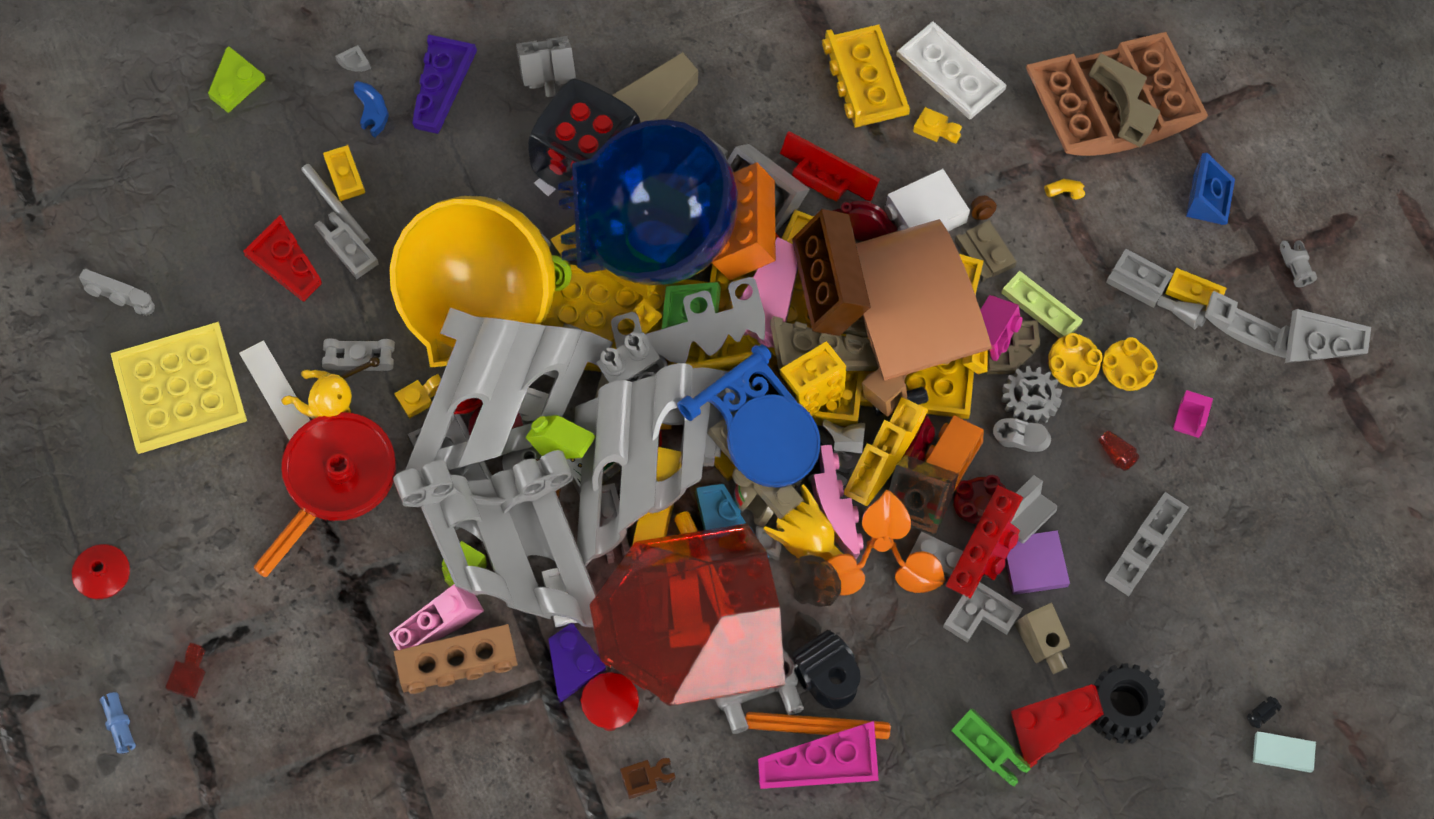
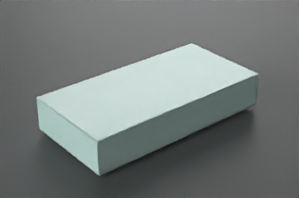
[1253,731,1316,773]

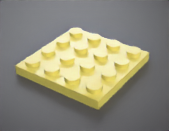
[110,322,247,454]

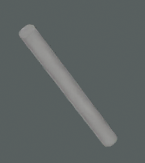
[301,164,370,245]

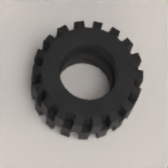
[1091,663,1166,744]

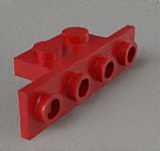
[780,131,880,202]
[946,485,1024,599]

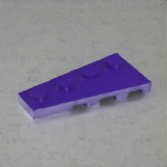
[412,34,477,134]

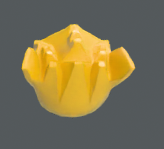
[763,484,843,562]

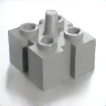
[516,36,576,97]

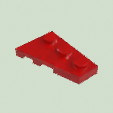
[243,215,322,302]
[1011,684,1104,768]

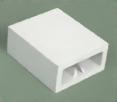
[885,169,970,231]

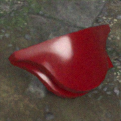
[833,201,898,241]

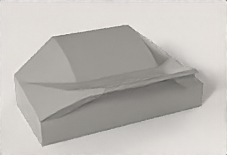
[823,419,865,453]

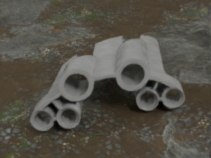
[405,308,613,471]
[574,363,728,567]
[393,450,606,629]

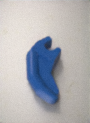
[354,81,389,138]

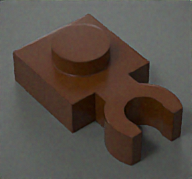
[620,758,675,799]

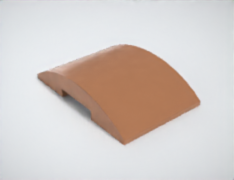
[1026,32,1208,156]
[856,219,992,381]

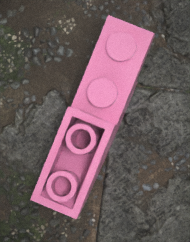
[811,445,863,559]

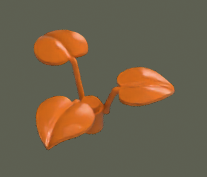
[815,490,946,595]

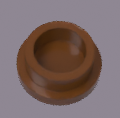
[970,195,997,220]

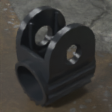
[790,630,861,709]

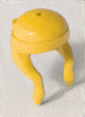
[281,370,352,419]

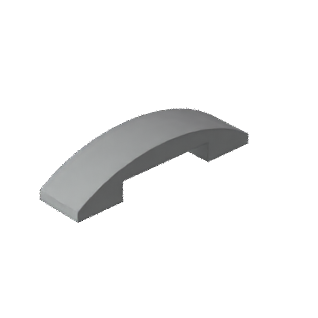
[1205,291,1290,358]

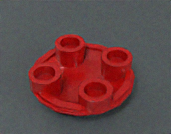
[581,672,639,731]

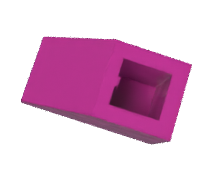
[980,295,1022,362]

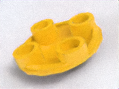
[1048,333,1103,388]
[1102,337,1158,391]

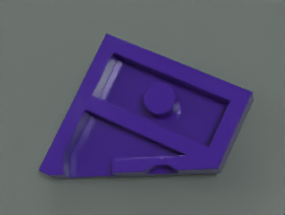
[549,623,606,702]

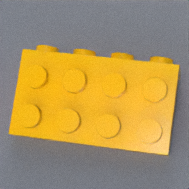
[822,24,910,128]

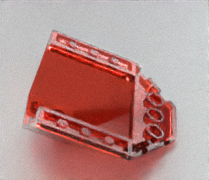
[589,523,785,706]

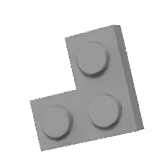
[943,582,1023,643]

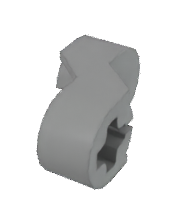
[993,418,1051,452]

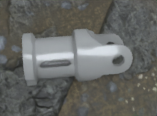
[1280,240,1317,287]

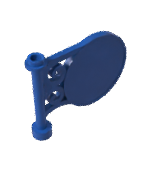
[677,344,820,488]

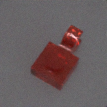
[165,643,206,699]

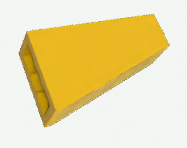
[631,447,682,566]

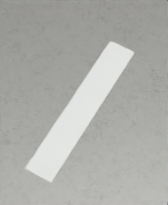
[239,340,310,440]

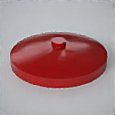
[281,412,396,521]

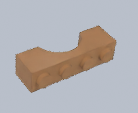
[862,361,951,417]

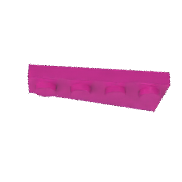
[758,721,879,789]

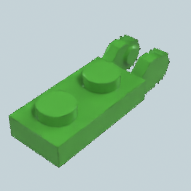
[951,709,1031,786]

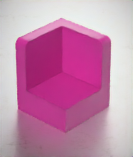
[1173,390,1213,438]

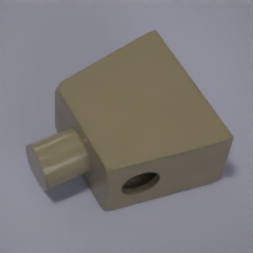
[1014,603,1070,675]

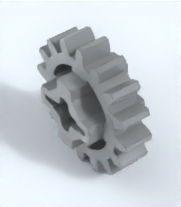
[1001,366,1062,423]

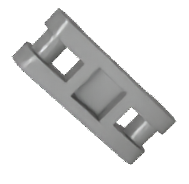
[322,339,395,371]

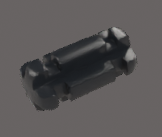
[1247,696,1282,728]

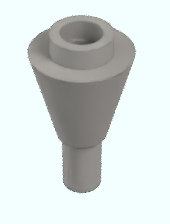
[1157,296,1207,330]

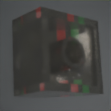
[889,455,959,535]

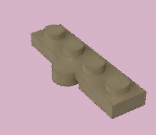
[707,416,803,519]

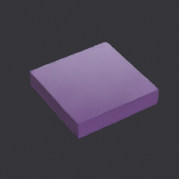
[1005,530,1070,595]

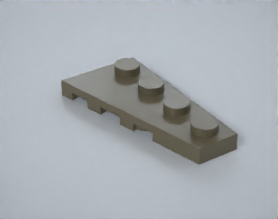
[770,316,879,371]

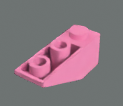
[389,584,484,650]

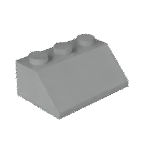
[716,144,810,232]

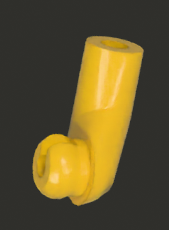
[1044,179,1085,200]

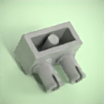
[596,332,665,383]

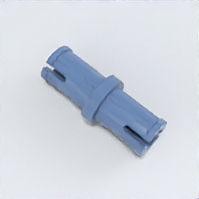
[100,692,136,754]

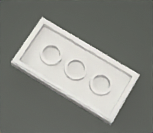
[896,21,1006,120]

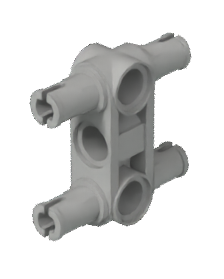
[704,628,804,734]

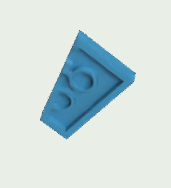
[695,484,769,570]

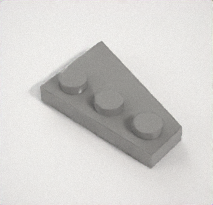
[1285,309,1371,363]

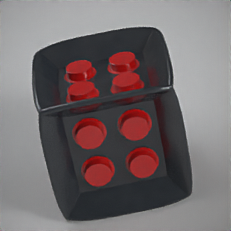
[528,79,641,208]

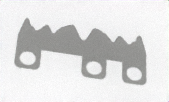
[611,277,765,363]

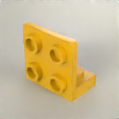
[780,341,846,416]

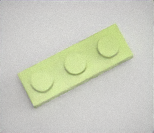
[1002,271,1083,338]

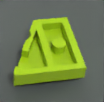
[208,47,265,113]

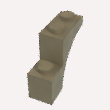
[1088,53,1160,147]

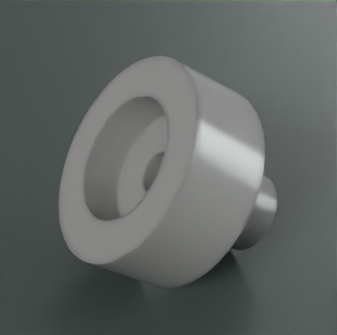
[834,450,861,473]

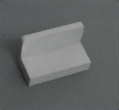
[1011,475,1057,543]

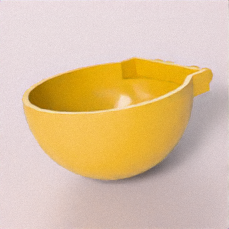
[390,196,555,367]

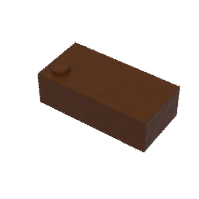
[792,209,871,336]

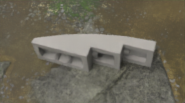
[1105,492,1189,596]

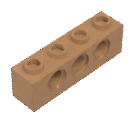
[394,624,517,694]

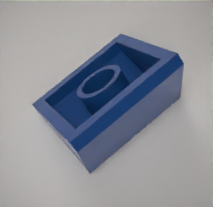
[1186,153,1235,225]

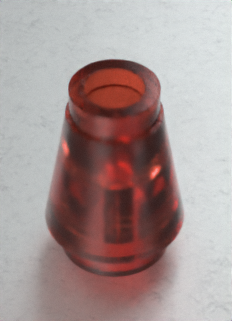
[1099,430,1139,471]

